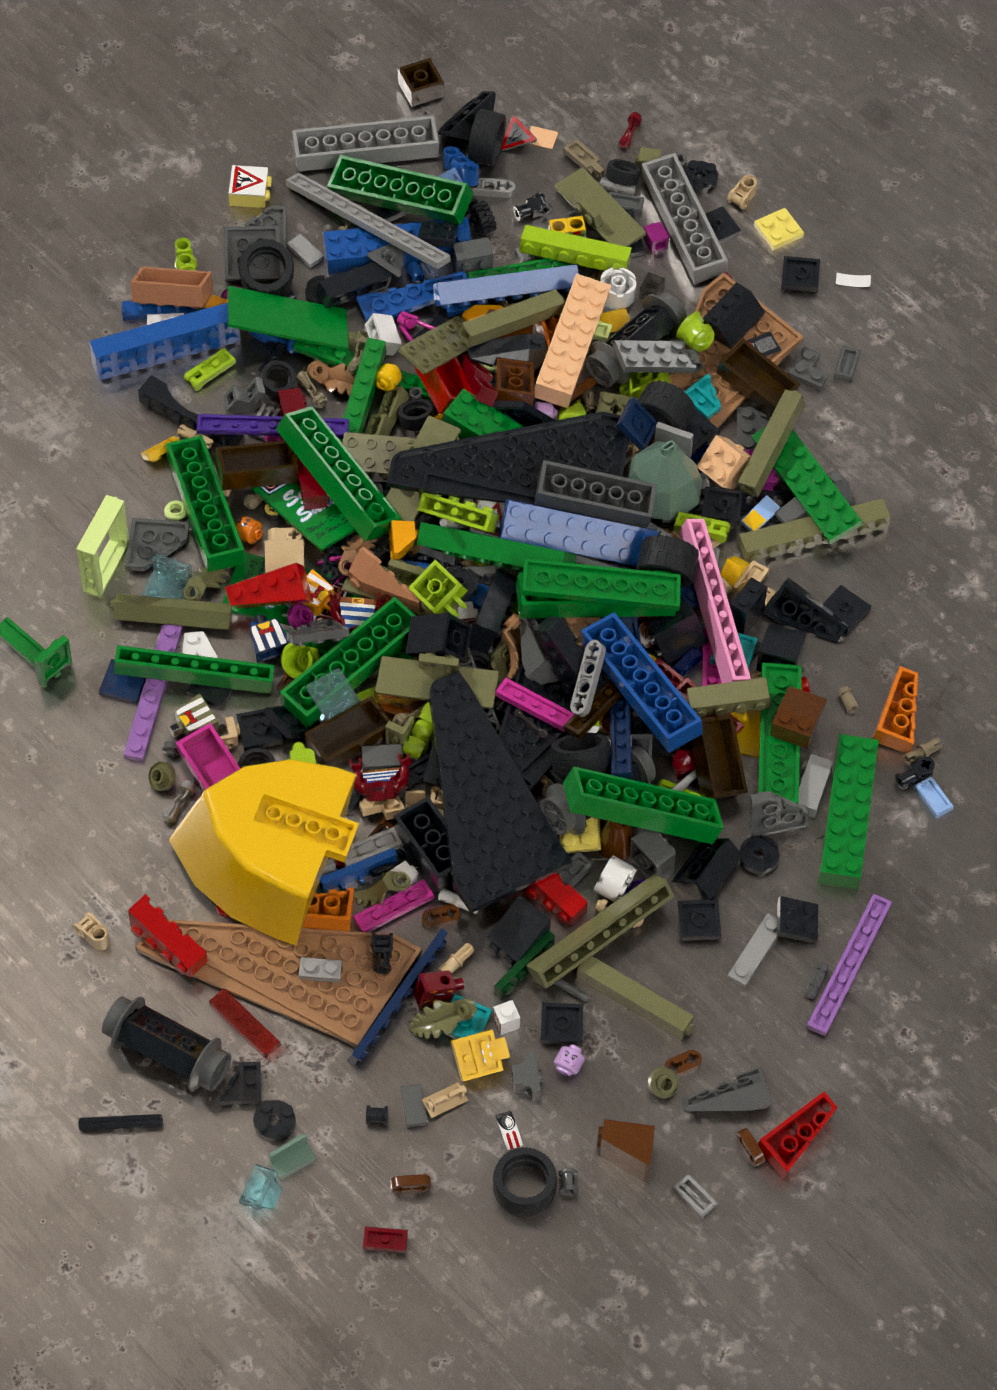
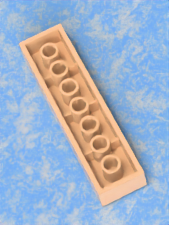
[534,274,611,408]

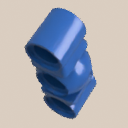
[443,147,479,186]

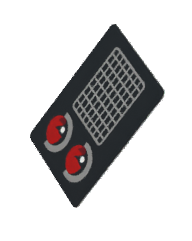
[747,332,781,356]

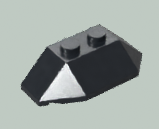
[437,91,496,141]

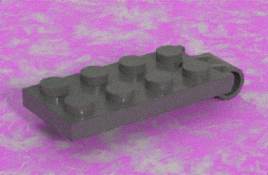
[612,340,703,373]

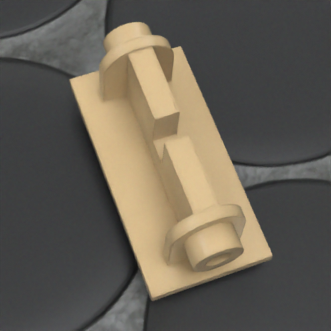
[422,1082,468,1118]

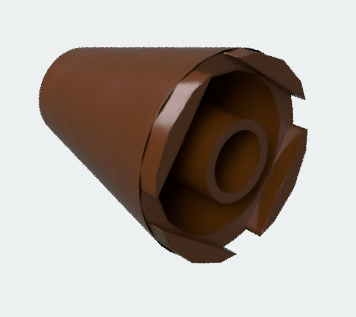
[598,821,635,861]

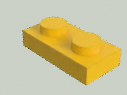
[141,436,180,462]

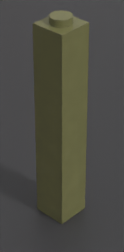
[459,289,565,348]
[738,389,805,497]
[110,594,232,630]
[577,956,695,1041]

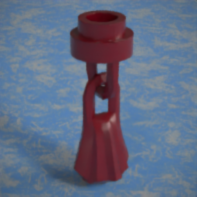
[618,112,642,149]

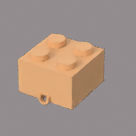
[697,435,751,490]

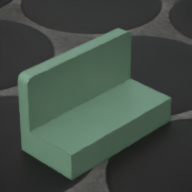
[268,1133,317,1181]

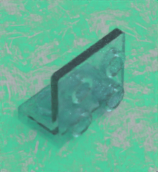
[142,554,192,599]
[306,668,360,724]

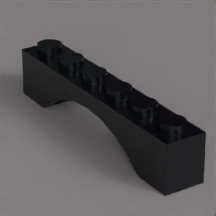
[138,375,244,447]

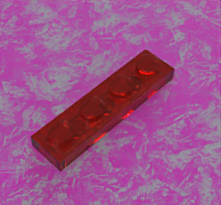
[209,989,281,1059]

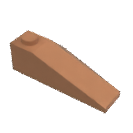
[348,547,422,613]

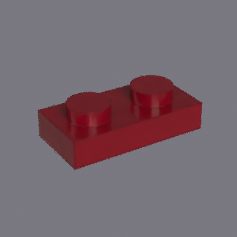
[363,1226,408,1254]

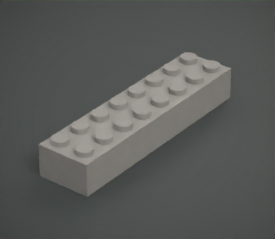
[292,116,439,172]
[642,153,728,284]

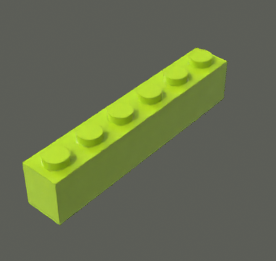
[519,225,632,271]

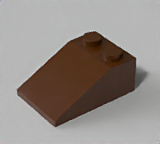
[493,357,535,408]
[770,686,827,748]

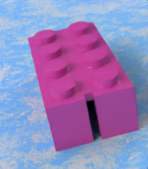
[176,722,240,791]

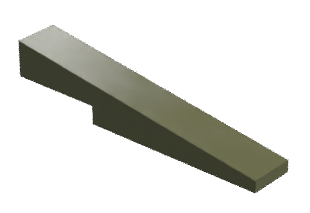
[365,386,409,475]

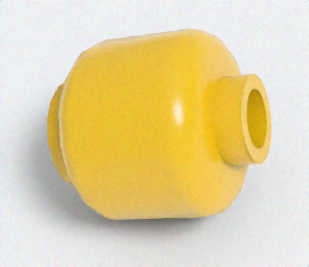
[376,363,402,391]

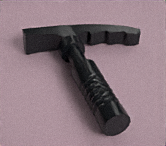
[371,848,418,878]

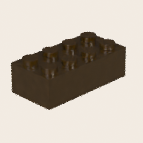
[716,338,801,417]
[215,440,298,491]
[305,696,391,768]
[690,714,748,799]

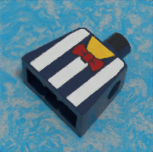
[250,614,290,663]

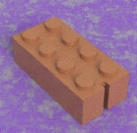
[130,266,213,309]

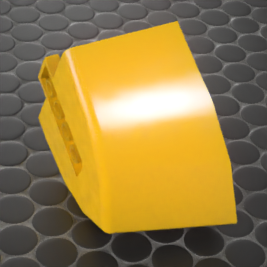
[169,759,359,946]

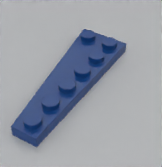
[356,271,468,322]

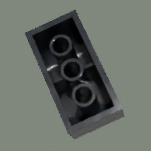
[394,796,452,892]

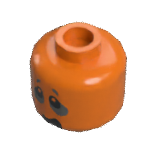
[235,516,263,544]

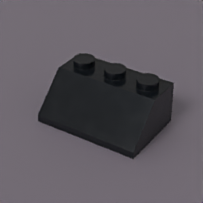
[703,282,765,349]
[671,838,742,900]

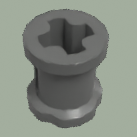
[558,1168,578,1195]

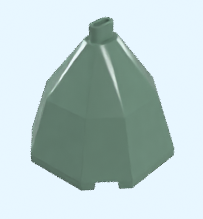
[623,440,702,523]

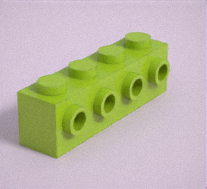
[417,493,500,533]

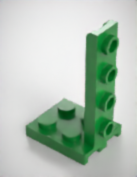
[0,617,73,688]

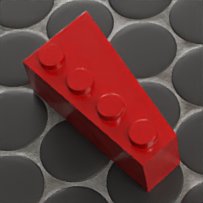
[225,563,314,608]
[522,873,588,927]
[128,894,208,978]
[758,1091,838,1179]

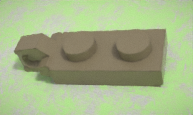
[563,139,605,180]

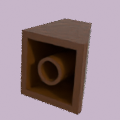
[597,1119,655,1182]

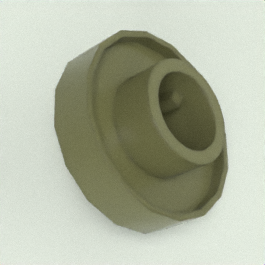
[148,761,176,791]
[648,1067,679,1098]

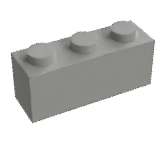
[799,754,834,820]

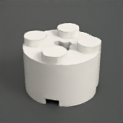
[600,268,637,310]
[593,855,637,902]

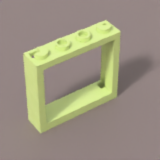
[76,495,129,598]

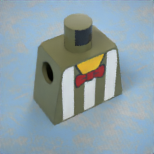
[169,694,219,737]

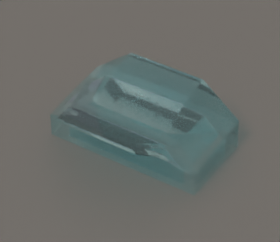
[239,1164,282,1210]

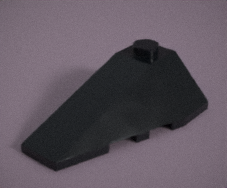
[467,334,547,378]
[763,578,848,642]

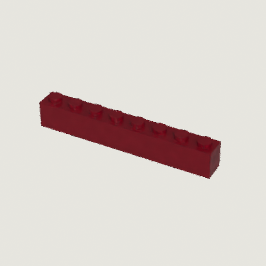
[278,388,330,510]

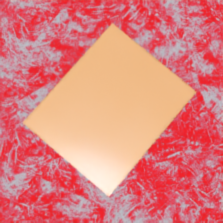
[530,126,559,149]

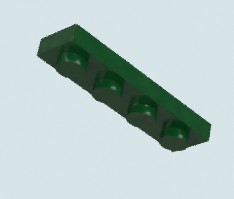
[494,931,555,999]

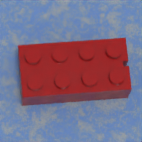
[413,357,473,415]

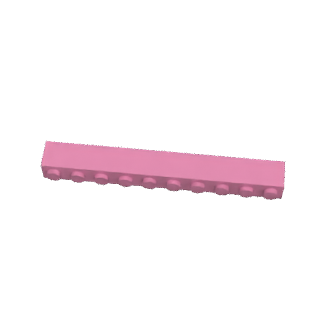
[679,519,751,683]

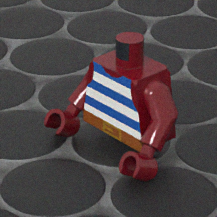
[328,589,389,634]
[350,753,412,801]

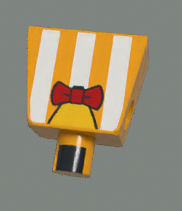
[291,569,335,616]

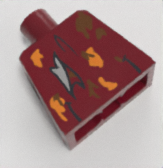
[413,970,465,1011]

